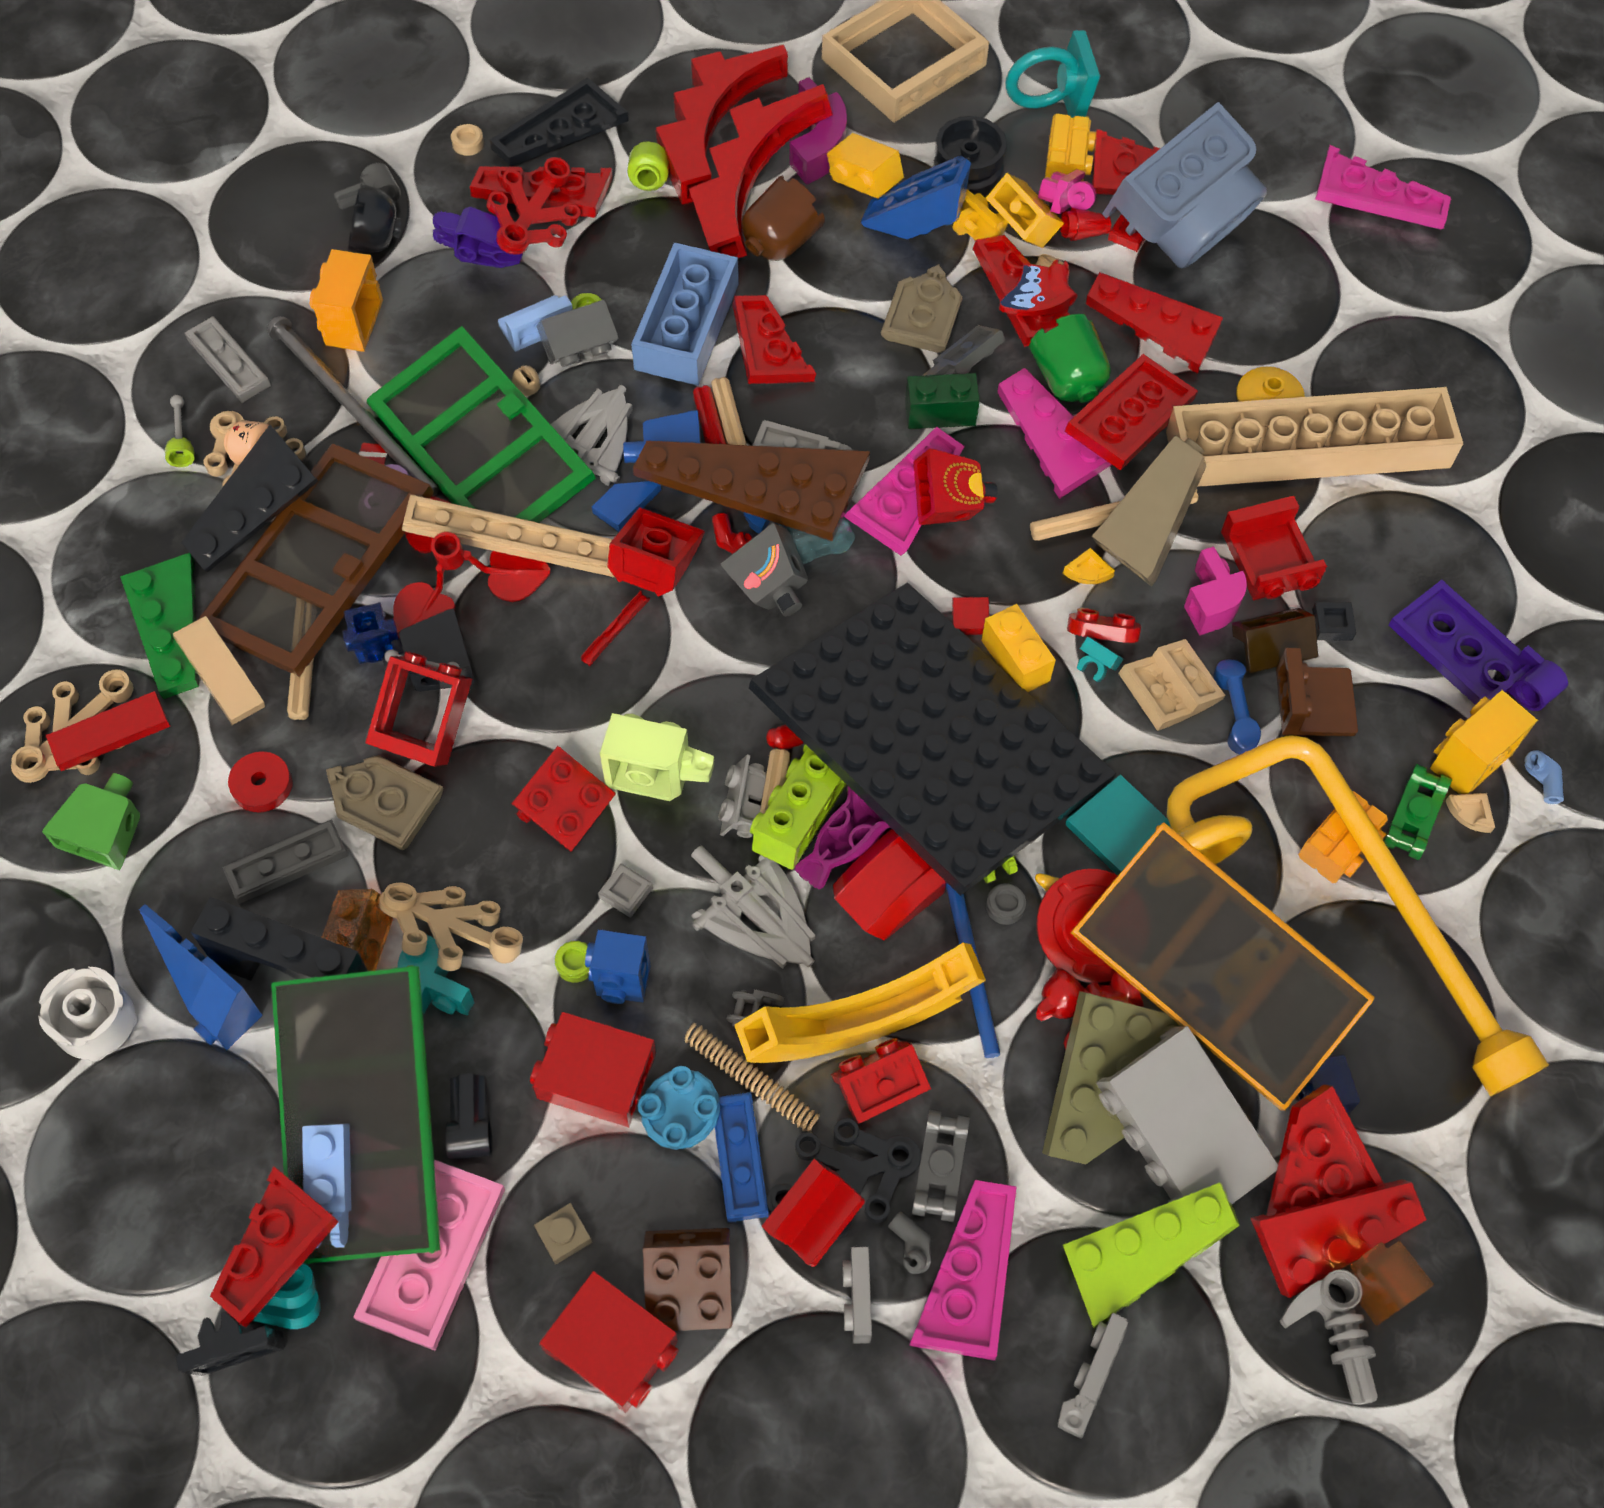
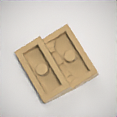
[1118,639,1226,731]

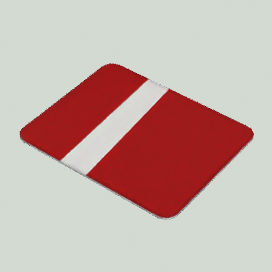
[356,443,387,471]

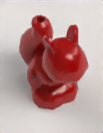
[1036,969,1144,1050]

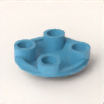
[638,1066,720,1150]

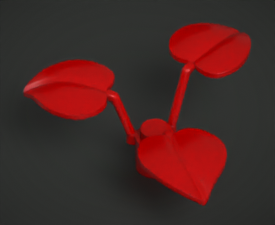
[393,496,551,638]

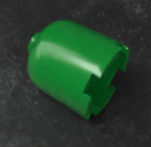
[1029,314,1111,403]

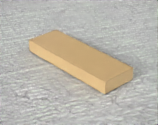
[173,616,265,725]

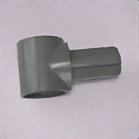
[334,163,401,209]

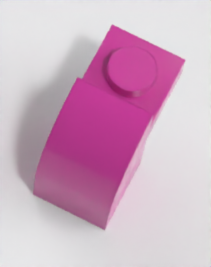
[1184,546,1247,636]

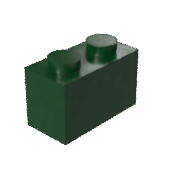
[905,373,980,429]

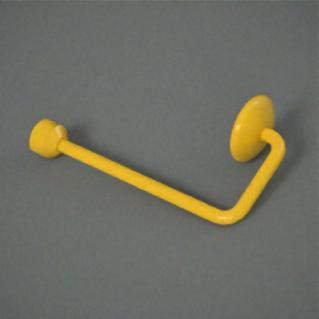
[1145,735,1549,1096]

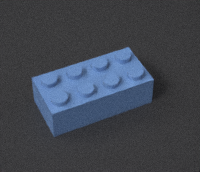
[631,242,739,386]

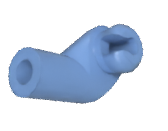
[1524,750,1564,804]

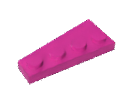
[1315,145,1451,230]
[844,427,965,556]
[909,1180,1017,1360]

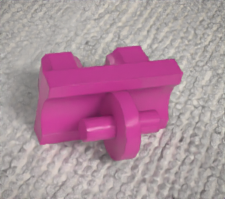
[1038,169,1096,214]

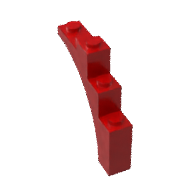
[656,44,788,205]
[689,84,833,259]

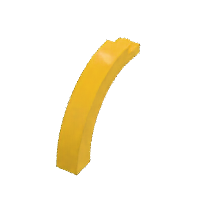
[735,943,986,1063]

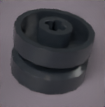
[933,116,1007,197]

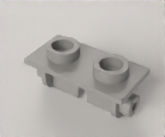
[719,754,766,838]

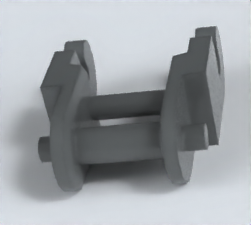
[726,989,785,1027]

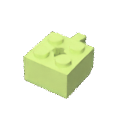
[600,713,714,801]

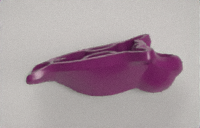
[795,786,890,889]

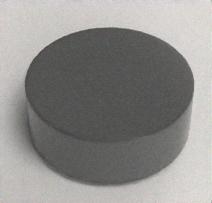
[986,884,1026,925]

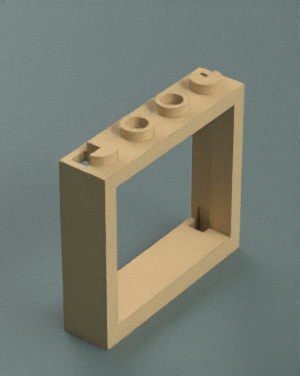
[822,0,989,123]

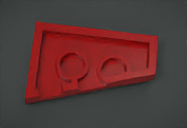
[732,295,816,384]
[210,1166,339,1328]

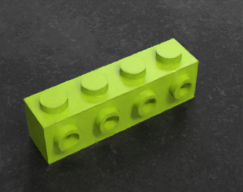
[750,744,847,870]

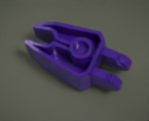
[433,207,523,268]

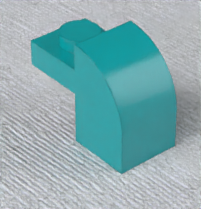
[397,934,475,1016]

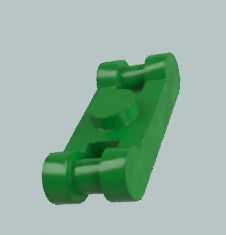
[1383,764,1452,861]

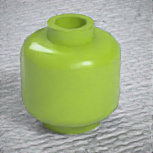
[627,141,669,191]

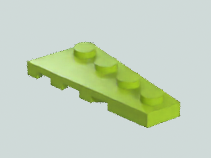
[1063,1182,1240,1328]

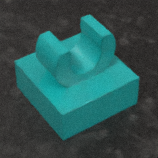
[1077,636,1124,682]

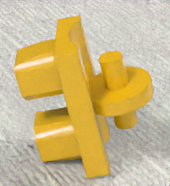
[952,189,1008,240]

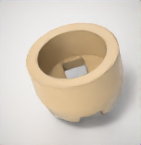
[512,365,540,396]

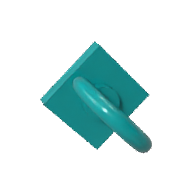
[1005,31,1100,118]

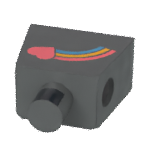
[721,523,808,617]

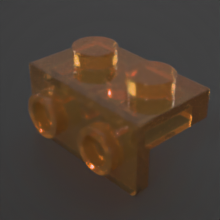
[321,889,393,971]

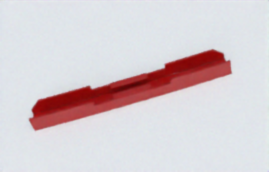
[581,590,650,666]

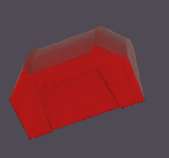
[607,507,705,597]
[833,829,946,940]

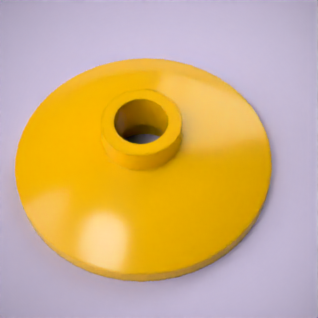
[1236,367,1305,402]

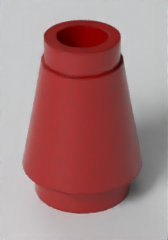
[1060,208,1111,241]

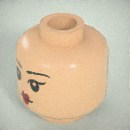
[224,420,269,465]

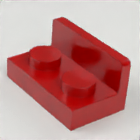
[831,1038,931,1124]

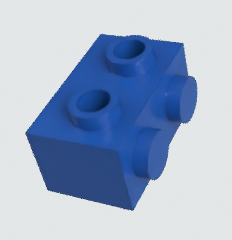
[585,930,651,1004]

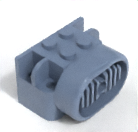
[1102,102,1267,268]

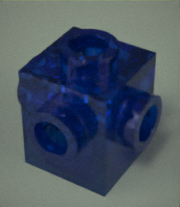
[342,602,399,664]

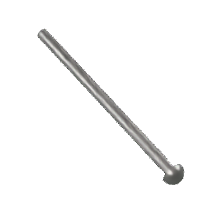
[268,316,439,496]

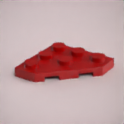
[1266,1084,1384,1216]

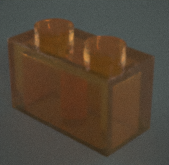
[1349,1240,1434,1326]

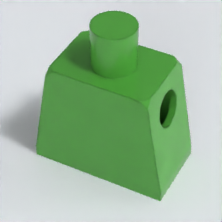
[42,773,140,870]

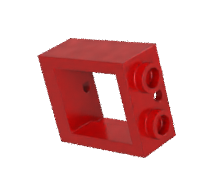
[365,651,472,767]

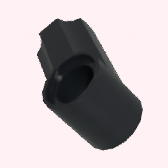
[446,1073,493,1160]

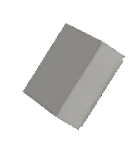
[598,863,653,918]

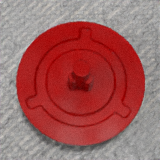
[1036,869,1149,983]

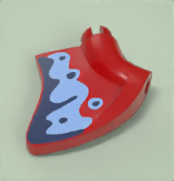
[999,259,1077,316]

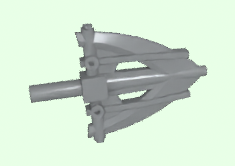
[530,385,633,496]
[691,845,816,969]

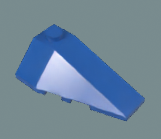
[139,904,263,1050]

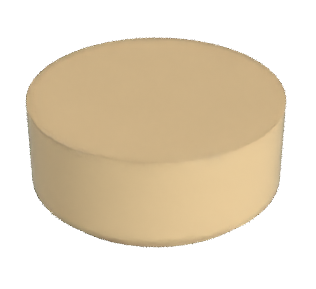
[451,124,484,156]

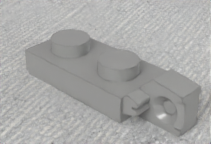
[1058,1313,1128,1438]

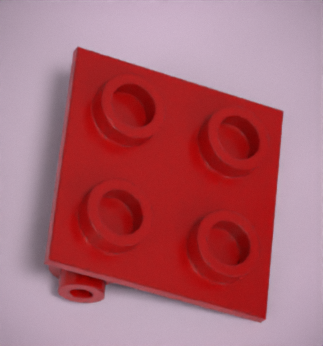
[511,746,616,852]

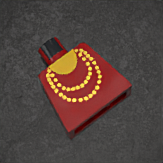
[913,448,998,525]

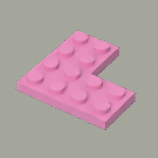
[330,1129,505,1351]

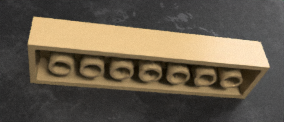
[1166,387,1464,487]

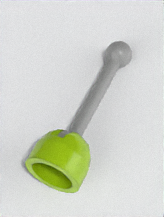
[165,395,194,467]

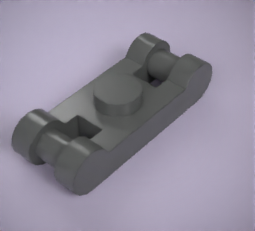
[912,1109,970,1222]

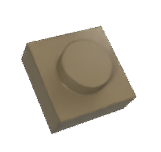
[534,1203,592,1265]

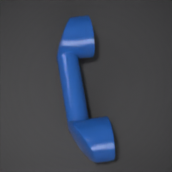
[1213,659,1261,755]

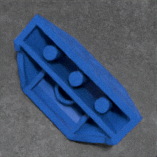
[860,156,971,240]

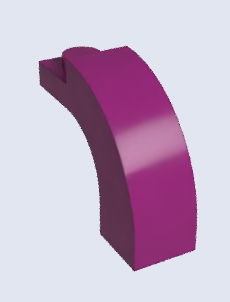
[789,77,847,185]

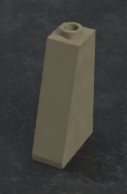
[1092,435,1207,587]

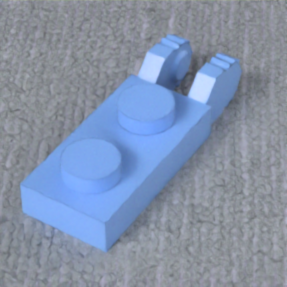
[302,1123,351,1248]

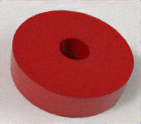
[228,752,293,813]

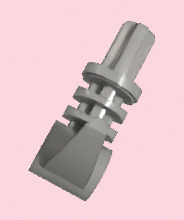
[1280,1270,1378,1405]

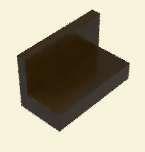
[1232,608,1319,673]

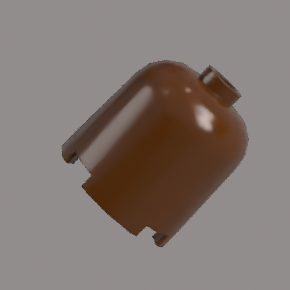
[741,175,825,261]

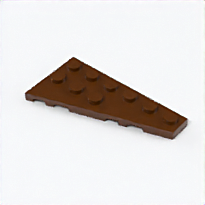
[633,441,870,541]

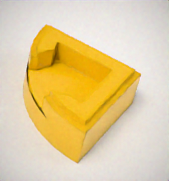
[1063,548,1115,584]

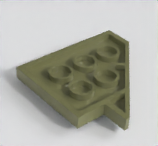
[1042,991,1216,1164]

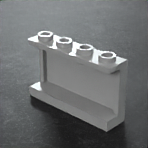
[1096,1026,1278,1205]

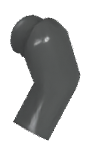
[888,1211,932,1274]

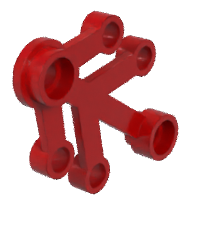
[486,157,580,255]

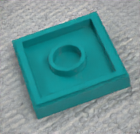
[1065,774,1171,875]

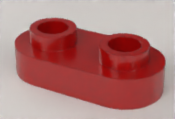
[1067,608,1141,643]

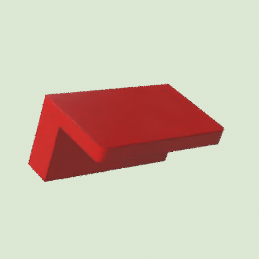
[762,1159,865,1267]

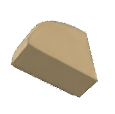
[1446,793,1495,833]

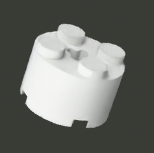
[38,966,138,1062]

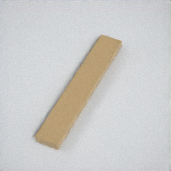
[402,494,614,577]

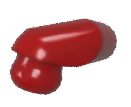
[712,513,752,554]
[766,725,804,750]

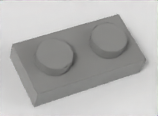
[842,1247,872,1343]

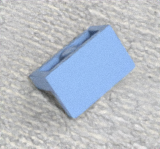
[498,295,573,352]

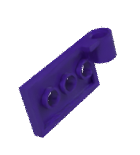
[1388,580,1568,711]

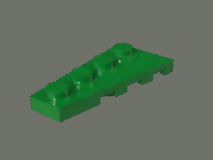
[120,553,199,699]

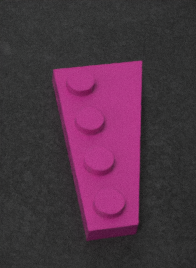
[997,368,1112,499]

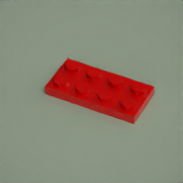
[1064,354,1198,470]

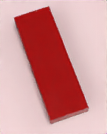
[46,691,170,771]

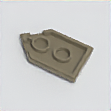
[881,265,962,353]
[326,755,443,850]

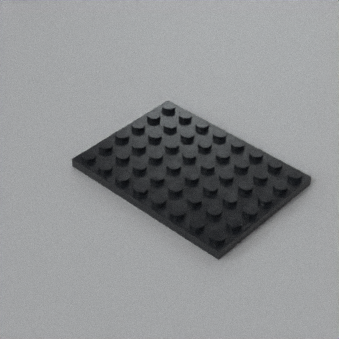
[749,582,1116,896]

